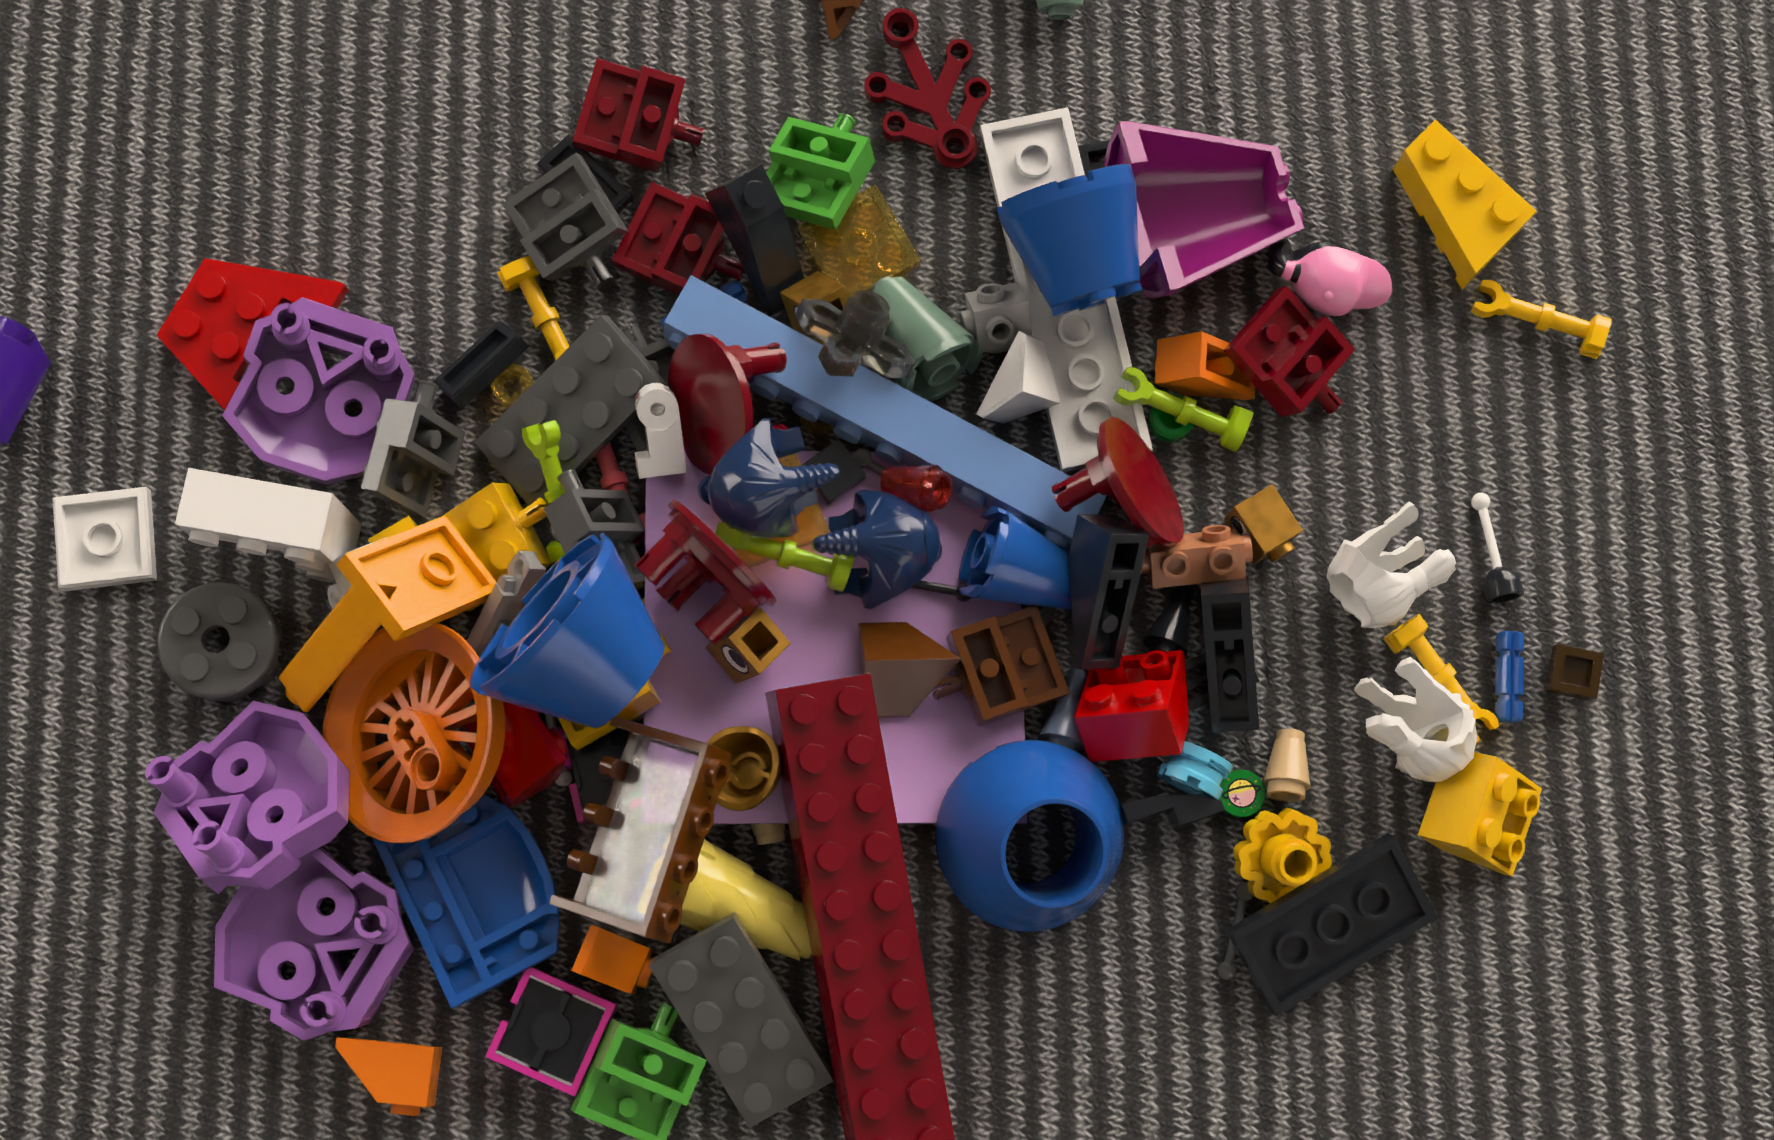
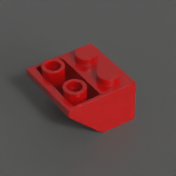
[1074,650,1189,762]
[459,701,567,810]

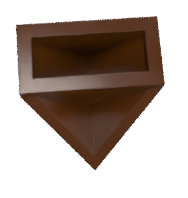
[859,622,961,718]

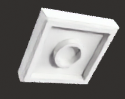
[53,487,157,592]

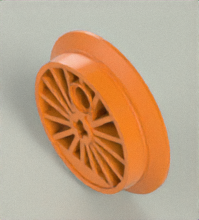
[322,623,505,843]

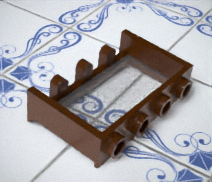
[549,716,732,943]

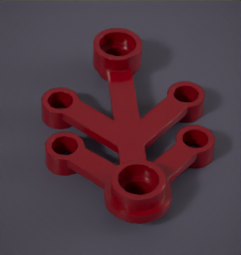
[864,8,991,169]

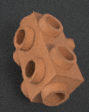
[1141,525,1253,589]

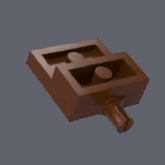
[932,605,1070,726]

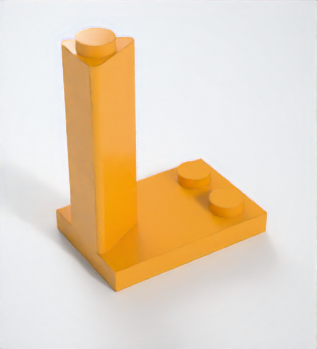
[279,515,497,712]

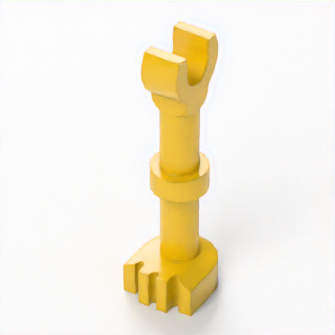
[497,256,570,360]
[1471,280,1612,359]
[1384,614,1499,743]

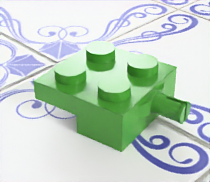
[766,113,875,230]
[570,1002,707,1140]

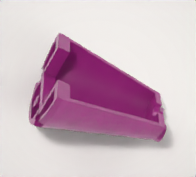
[1104,121,1304,298]

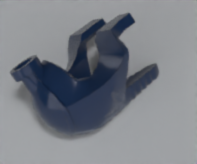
[698,418,840,538]
[811,490,942,609]

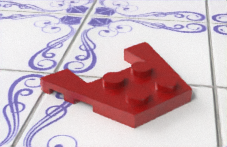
[157,258,349,410]

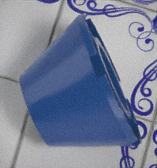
[470,533,665,728]
[935,740,1124,932]

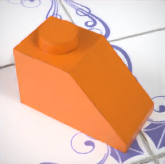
[1155,331,1255,400]
[571,924,654,995]
[335,1037,443,1116]

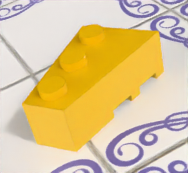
[1393,119,1537,290]

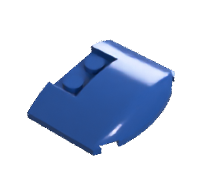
[372,791,560,1009]

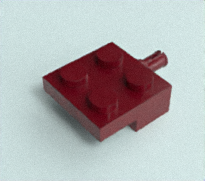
[571,58,705,173]
[612,181,745,295]
[1223,286,1355,417]

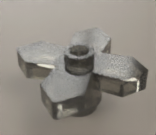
[795,290,915,378]

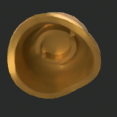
[706,726,781,811]

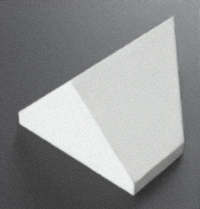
[976,331,1060,424]

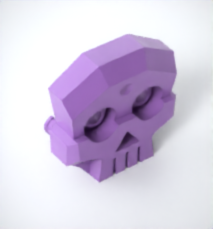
[222,297,415,485]
[145,701,350,894]
[214,847,415,1041]

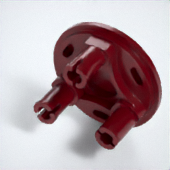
[668,333,787,475]
[1052,417,1184,549]
[633,499,777,646]

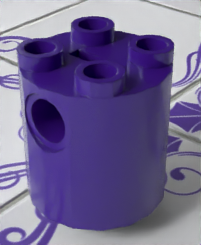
[0,316,52,446]

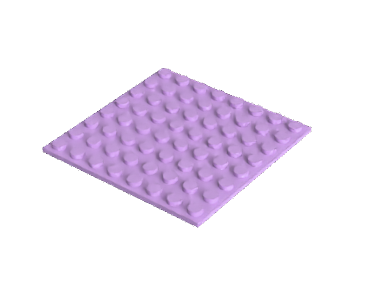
[643,449,1027,824]

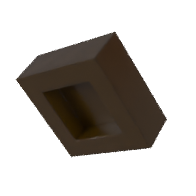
[1545,643,1604,701]

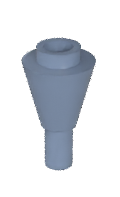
[1038,668,1087,751]

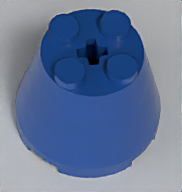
[997,164,1142,316]

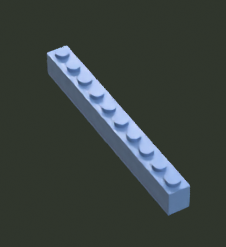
[663,275,1107,552]

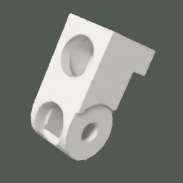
[635,383,687,479]

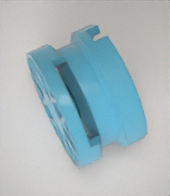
[1157,741,1233,800]

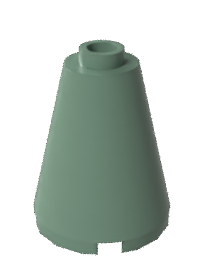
[867,276,983,402]

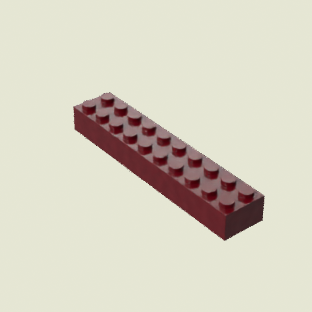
[765,673,955,1140]

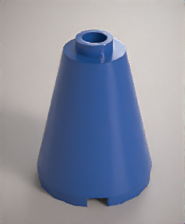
[958,506,1072,610]

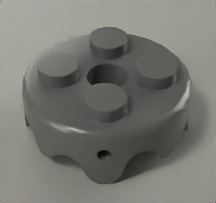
[157,582,283,702]

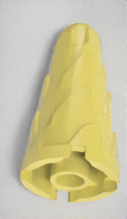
[637,831,812,961]

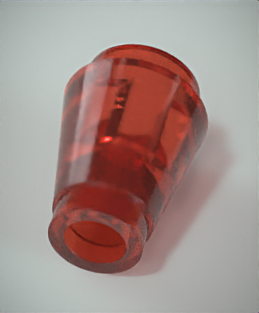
[880,465,953,512]

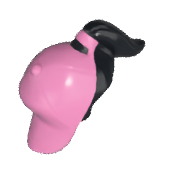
[1268,238,1392,316]

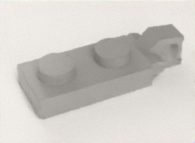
[467,550,546,658]

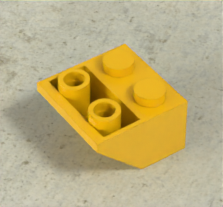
[1418,752,1542,877]

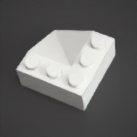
[175,468,362,582]

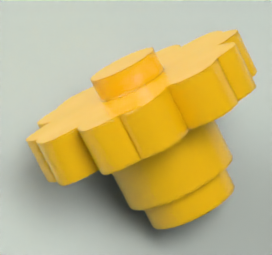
[1233,808,1332,903]

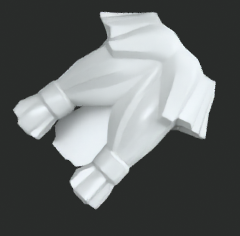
[1326,502,1456,628]
[1354,657,1477,782]

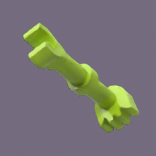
[1113,367,1254,452]
[522,420,565,562]
[715,522,854,592]

